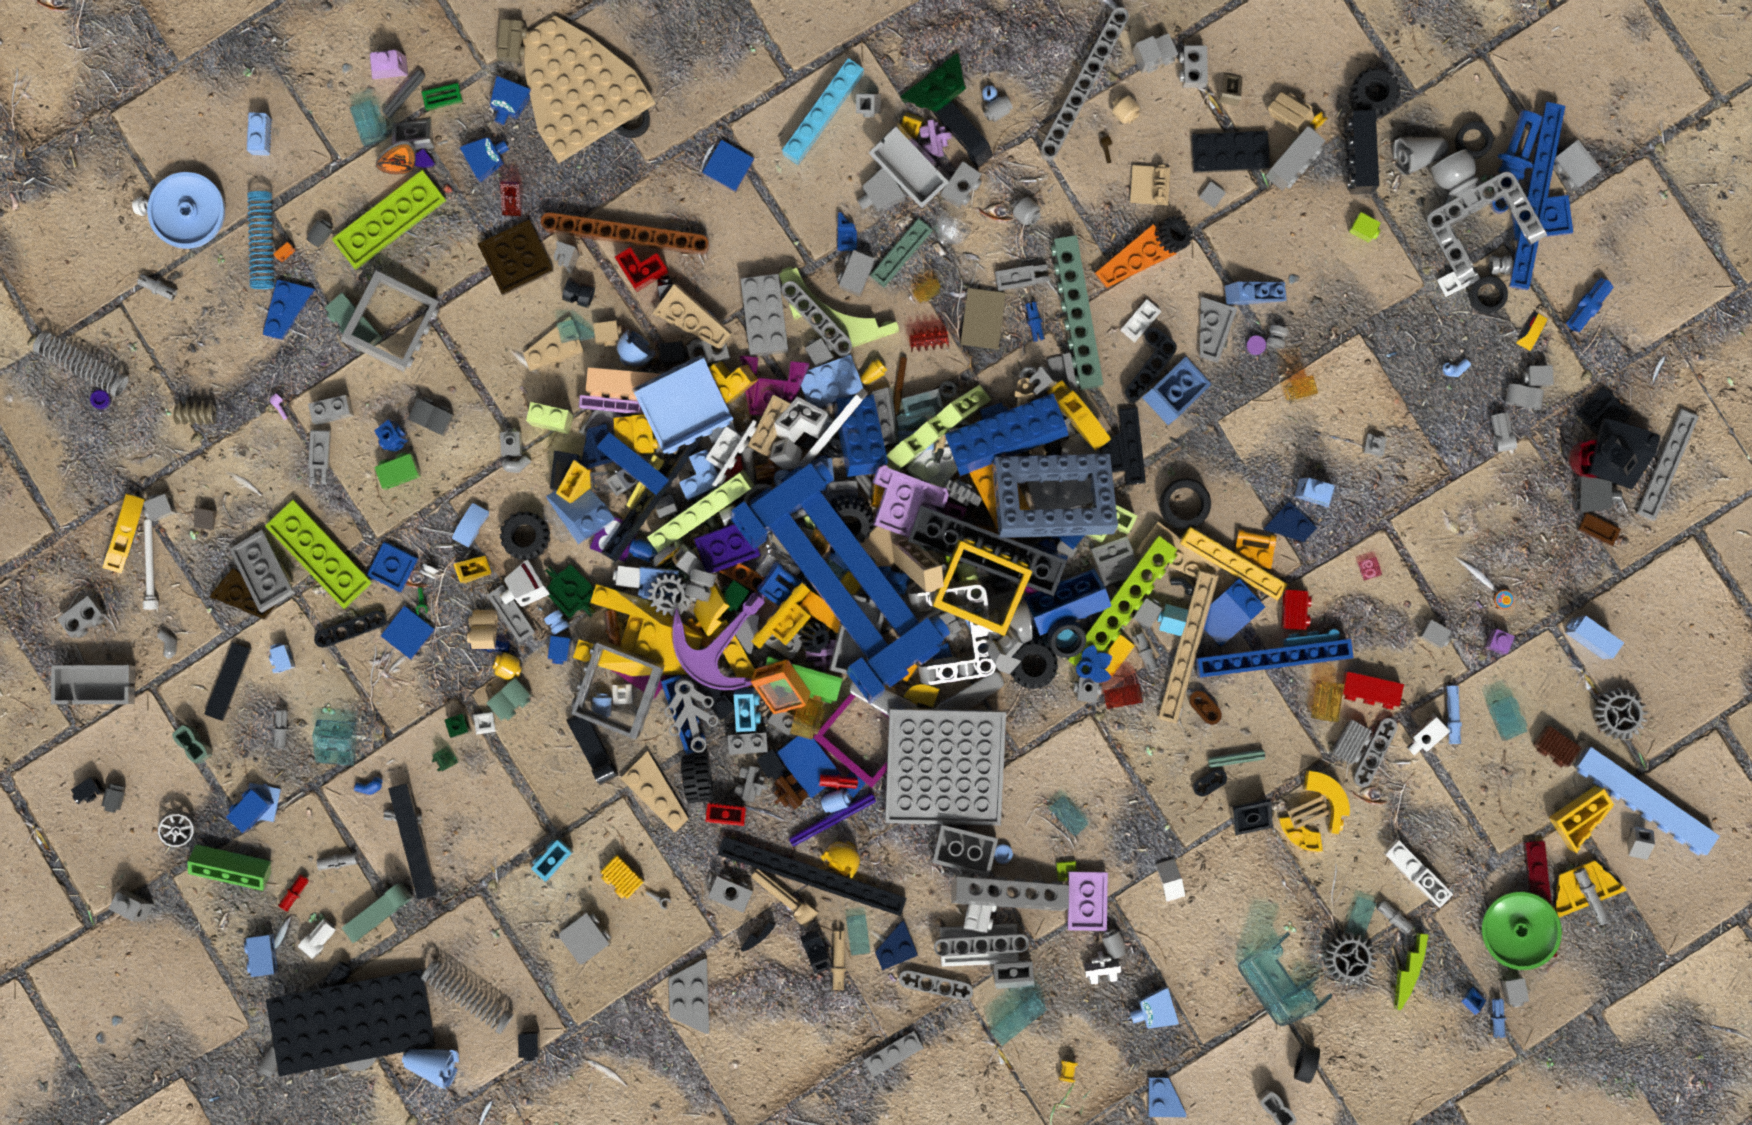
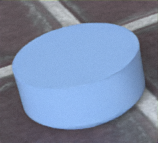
[994,844,1013,864]

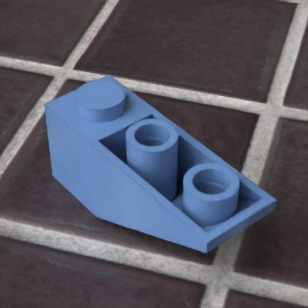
[1225,282,1287,305]

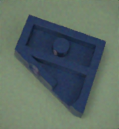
[581,424,614,469]
[1263,502,1317,542]
[875,921,918,970]

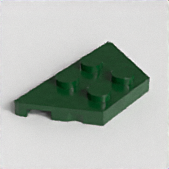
[900,53,966,112]

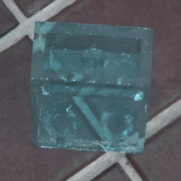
[312,719,357,766]

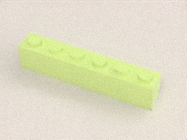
[647,470,754,553]

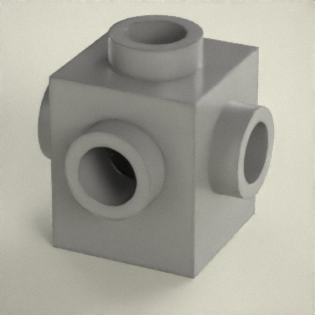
[1074,677,1102,703]

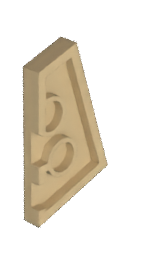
[523,316,584,372]

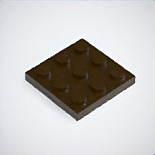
[478,220,554,296]

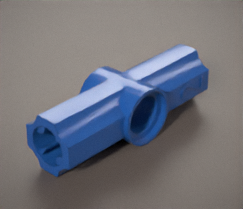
[1566,277,1614,333]

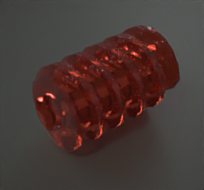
[909,325,949,353]

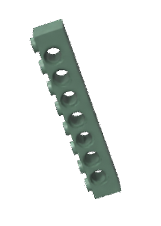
[1051,235,1104,391]

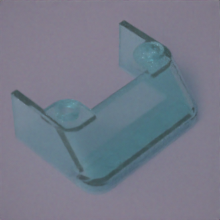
[1238,932,1333,1026]

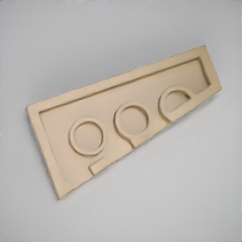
[652,284,733,348]
[1135,522,1219,578]
[620,751,689,833]

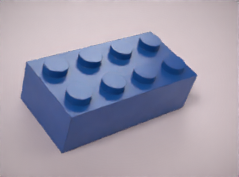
[834,394,888,477]
[1023,569,1111,635]

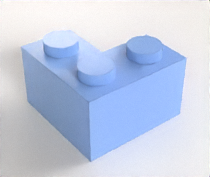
[679,449,722,502]

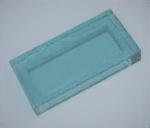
[1048,795,1089,837]
[1344,896,1376,939]
[846,914,871,956]

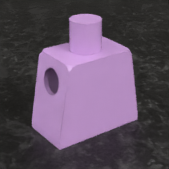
[370,50,408,79]

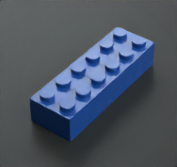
[945,394,1068,476]

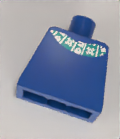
[490,76,531,125]
[460,137,509,182]

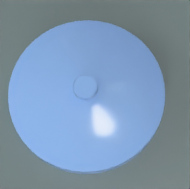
[147,172,225,249]

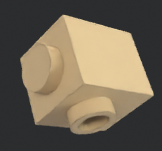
[593,321,623,347]

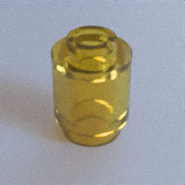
[912,277,941,304]

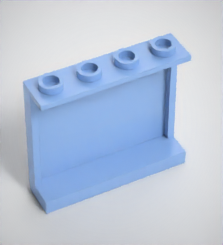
[632,355,733,454]

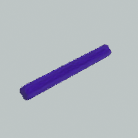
[789,793,876,846]

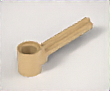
[751,869,819,928]

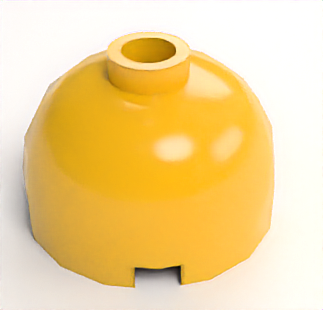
[821,841,860,878]

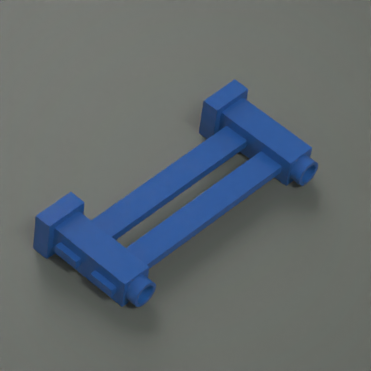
[731,462,950,704]

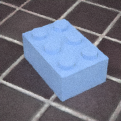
[801,355,864,409]

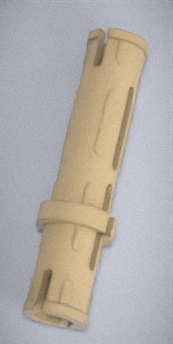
[831,931,846,990]

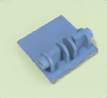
[638,567,679,599]

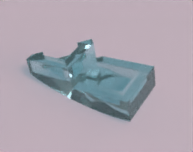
[556,320,595,343]

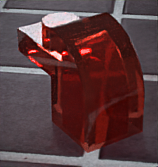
[1103,684,1144,709]

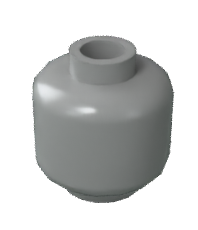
[1013,197,1041,225]

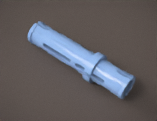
[1446,686,1462,744]

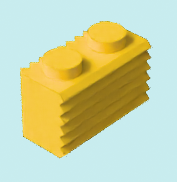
[600,854,645,899]

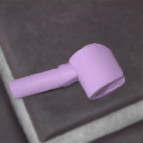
[270,393,288,420]

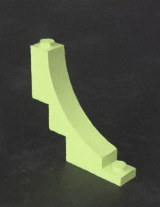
[779,267,899,350]
[887,385,991,472]

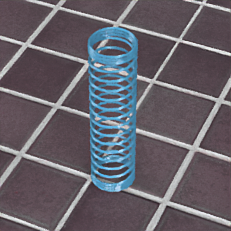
[247,191,275,289]

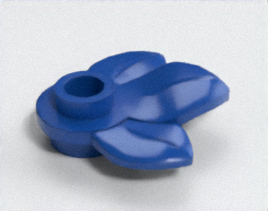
[1076,645,1112,683]

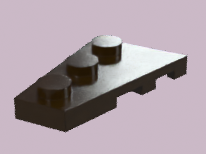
[209,568,278,620]

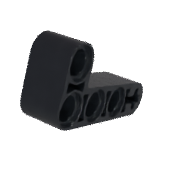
[932,101,993,167]
[1124,327,1177,404]
[566,715,619,785]

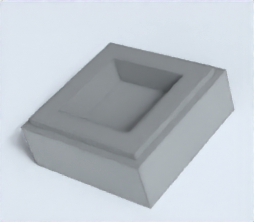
[1199,182,1226,209]

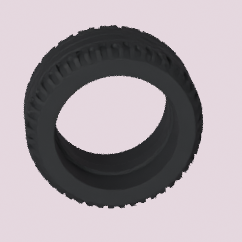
[1159,478,1211,529]

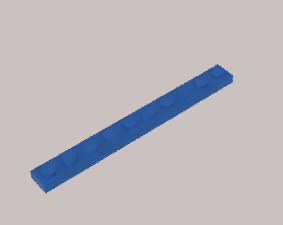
[1509,102,1565,291]

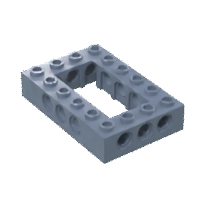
[992,454,1118,538]

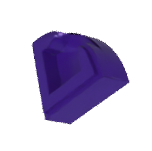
[415,149,435,168]

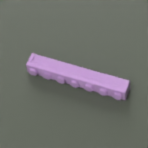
[578,395,644,415]

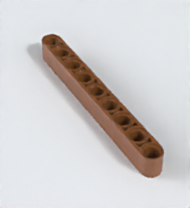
[541,213,710,255]

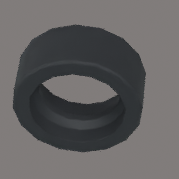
[617,109,650,138]
[1455,121,1494,159]
[1469,276,1508,314]
[1047,619,1086,658]
[1294,1044,1320,1084]

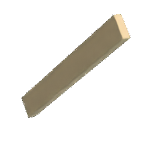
[1158,570,1219,724]

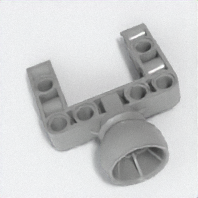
[1427,149,1547,283]
[908,579,1032,685]

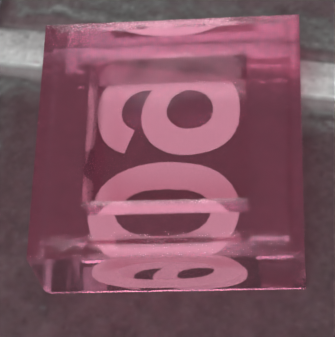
[1357,557,1382,581]

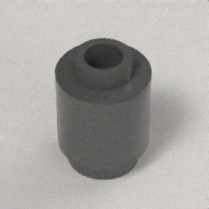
[306,218,333,248]
[101,783,125,813]

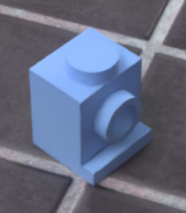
[269,643,295,673]

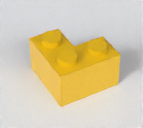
[708,362,759,405]

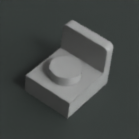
[656,495,678,519]

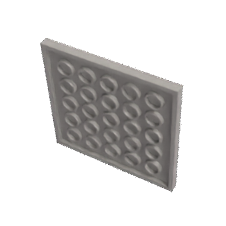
[885,708,1006,826]

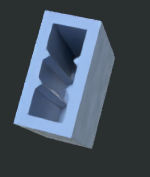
[1565,616,1624,660]

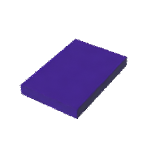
[694,524,761,574]

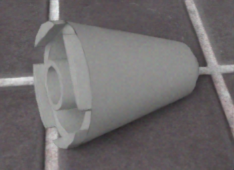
[1393,137,1449,175]

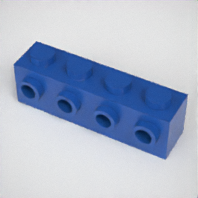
[660,675,706,755]

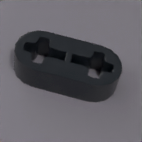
[1192,769,1227,797]

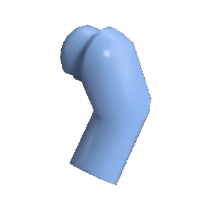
[1442,358,1471,377]

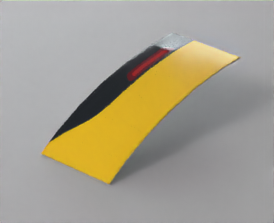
[1516,311,1548,351]

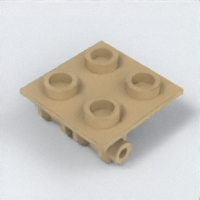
[1130,165,1170,206]

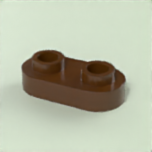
[1189,691,1222,725]

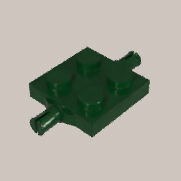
[545,564,596,619]

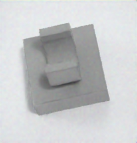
[1363,434,1387,457]

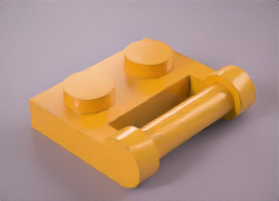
[1234,529,1277,569]

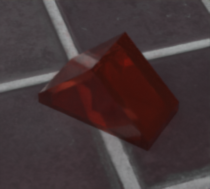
[500,181,523,217]

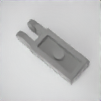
[995,265,1051,292]
[308,430,331,484]

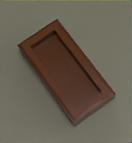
[1577,512,1621,547]

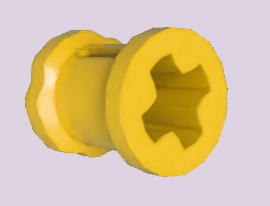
[1058,1060,1078,1083]

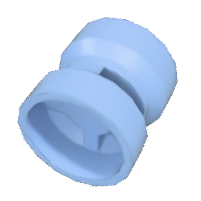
[544,609,570,636]

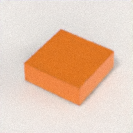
[273,242,296,262]

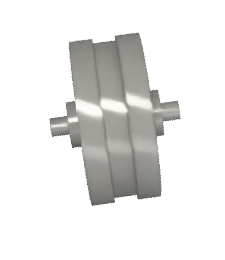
[158,810,193,847]

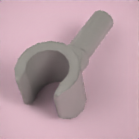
[646,890,671,910]

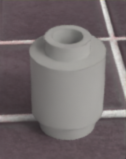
[983,96,1013,122]
[1101,929,1127,959]

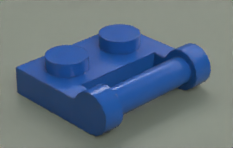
[757,562,806,606]

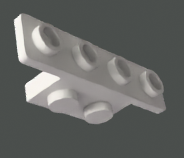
[705,420,757,487]

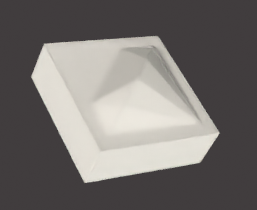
[473,712,495,735]

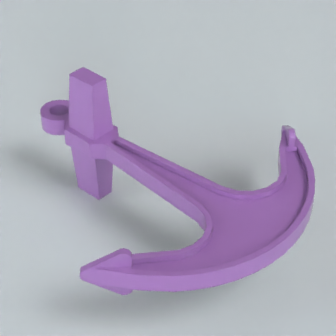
[672,582,765,690]

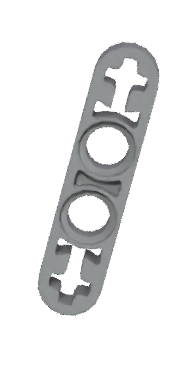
[1353,718,1397,787]
[899,970,973,1000]

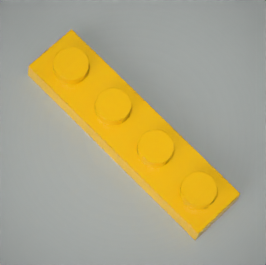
[712,619,755,687]

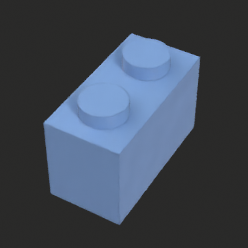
[244,934,278,977]

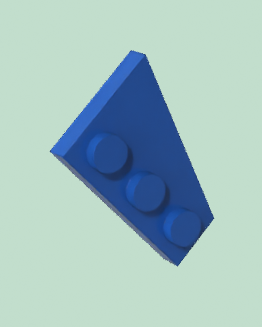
[263,280,315,340]

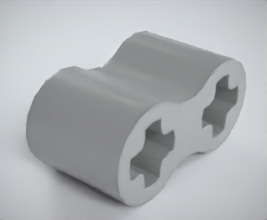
[1505,384,1544,410]

